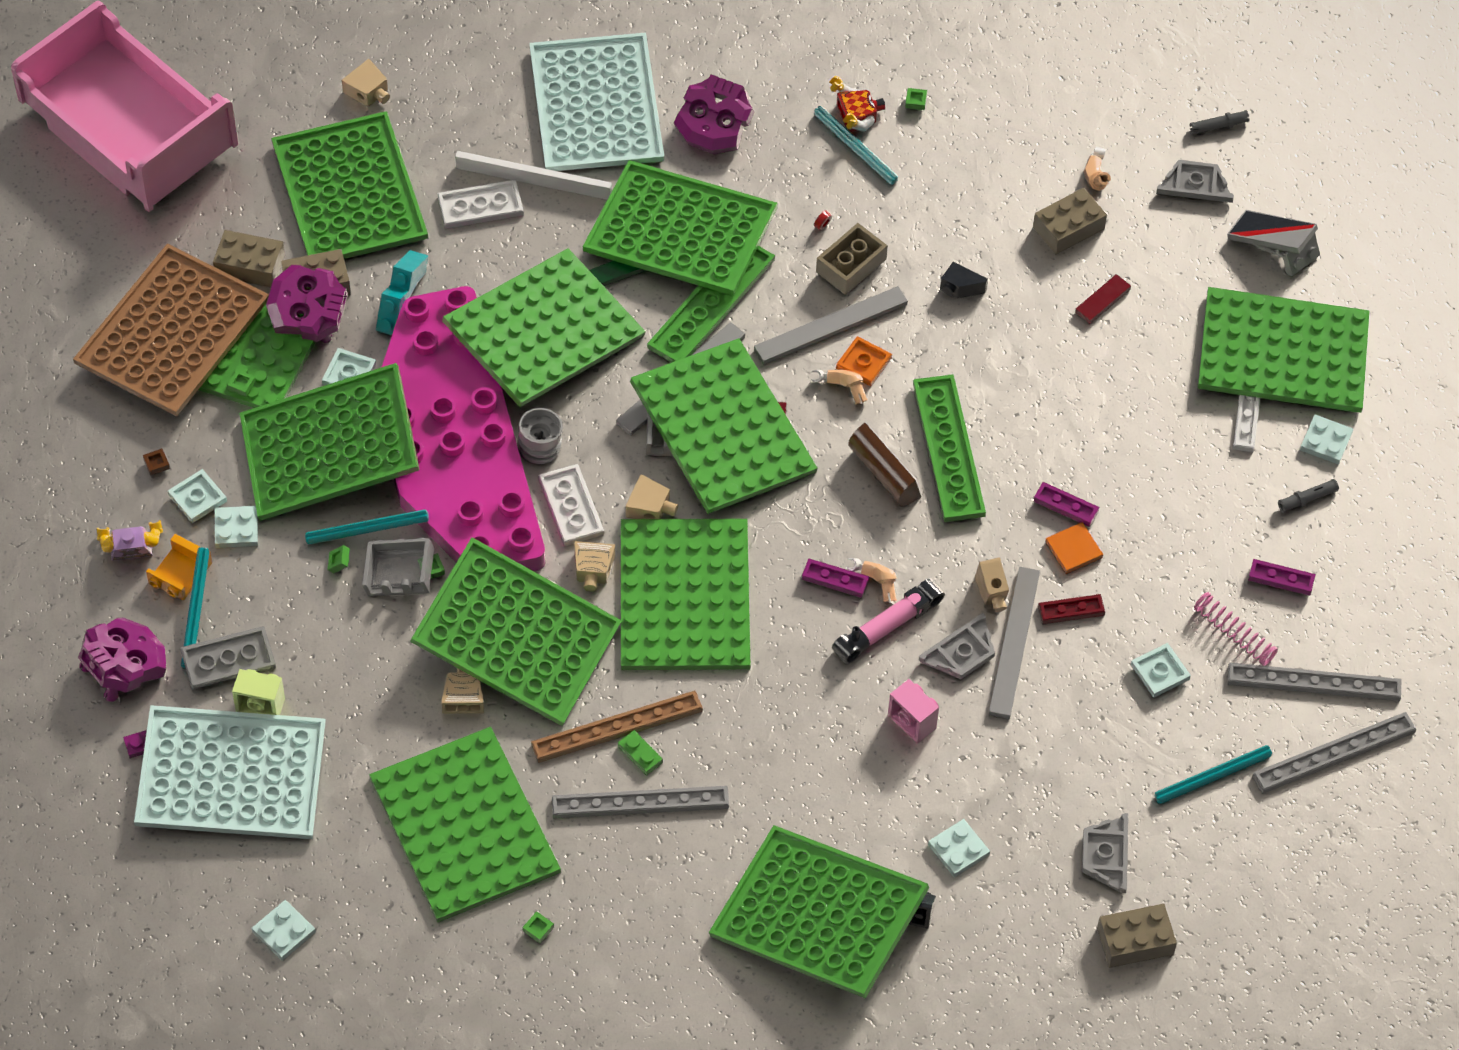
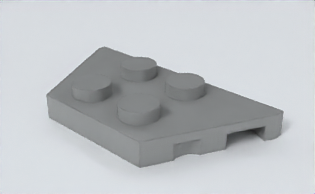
[1156,160,1234,203]
[918,613,995,679]
[1082,813,1128,893]

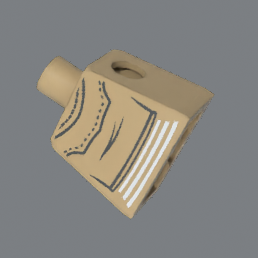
[575,541,615,592]
[442,668,484,714]

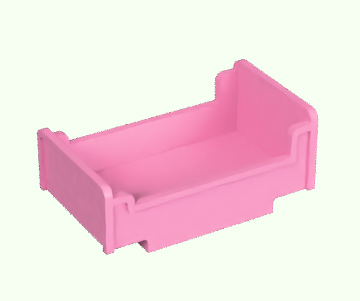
[11,1,238,212]

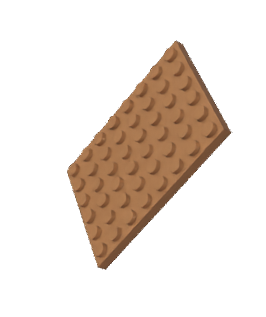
[73,243,269,416]

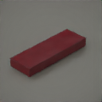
[1075,274,1131,324]
[1038,594,1105,625]

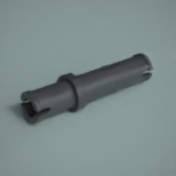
[1189,110,1250,135]
[1278,479,1339,513]

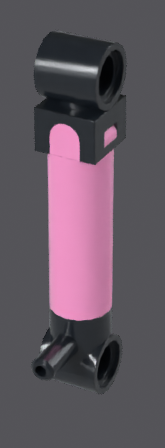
[832,578,945,664]

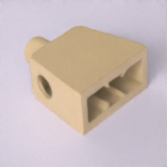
[342,59,390,106]
[625,475,678,519]
[975,557,1009,612]

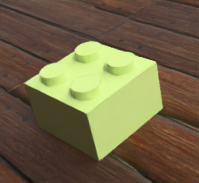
[232,669,285,715]

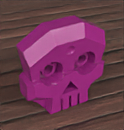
[673,74,755,155]
[266,265,348,343]
[78,617,166,702]

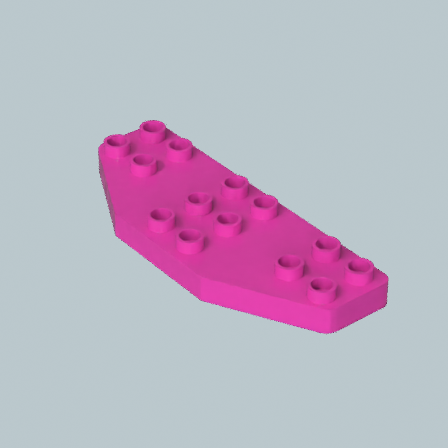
[382,286,545,571]

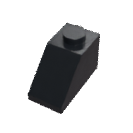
[940,261,988,299]
[909,892,936,929]

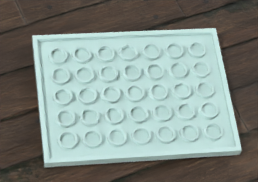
[529,33,664,171]
[134,705,326,839]

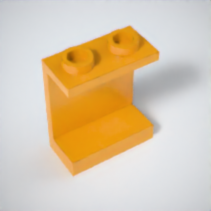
[146,534,212,601]

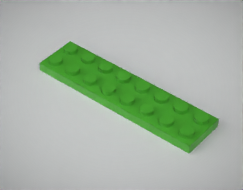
[647,246,775,363]
[913,374,986,522]

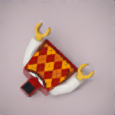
[829,76,885,132]

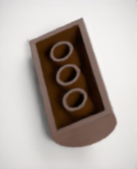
[848,423,921,506]

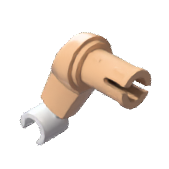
[1084,147,1111,191]
[811,370,868,405]
[846,558,897,602]

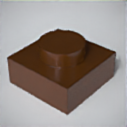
[143,448,170,476]

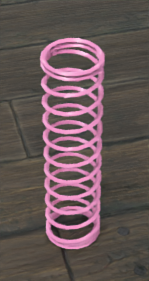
[1194,592,1278,666]

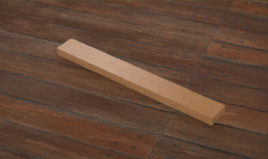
[531,690,703,763]

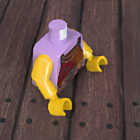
[97,520,163,561]

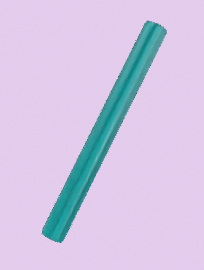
[814,106,898,185]
[305,509,429,545]
[181,547,210,669]
[1154,745,1272,804]

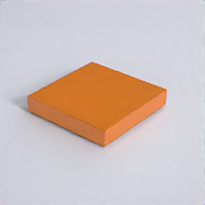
[836,336,892,386]
[1045,522,1103,574]

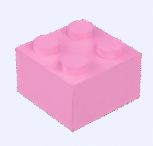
[888,679,939,744]

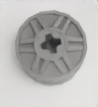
[517,408,563,464]

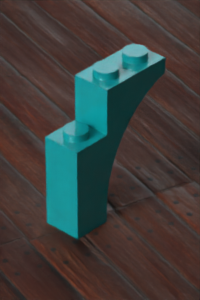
[376,250,429,335]

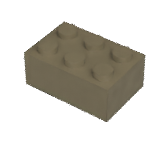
[1033,188,1107,255]
[816,223,888,295]
[213,230,285,287]
[281,249,351,296]
[1097,904,1177,968]

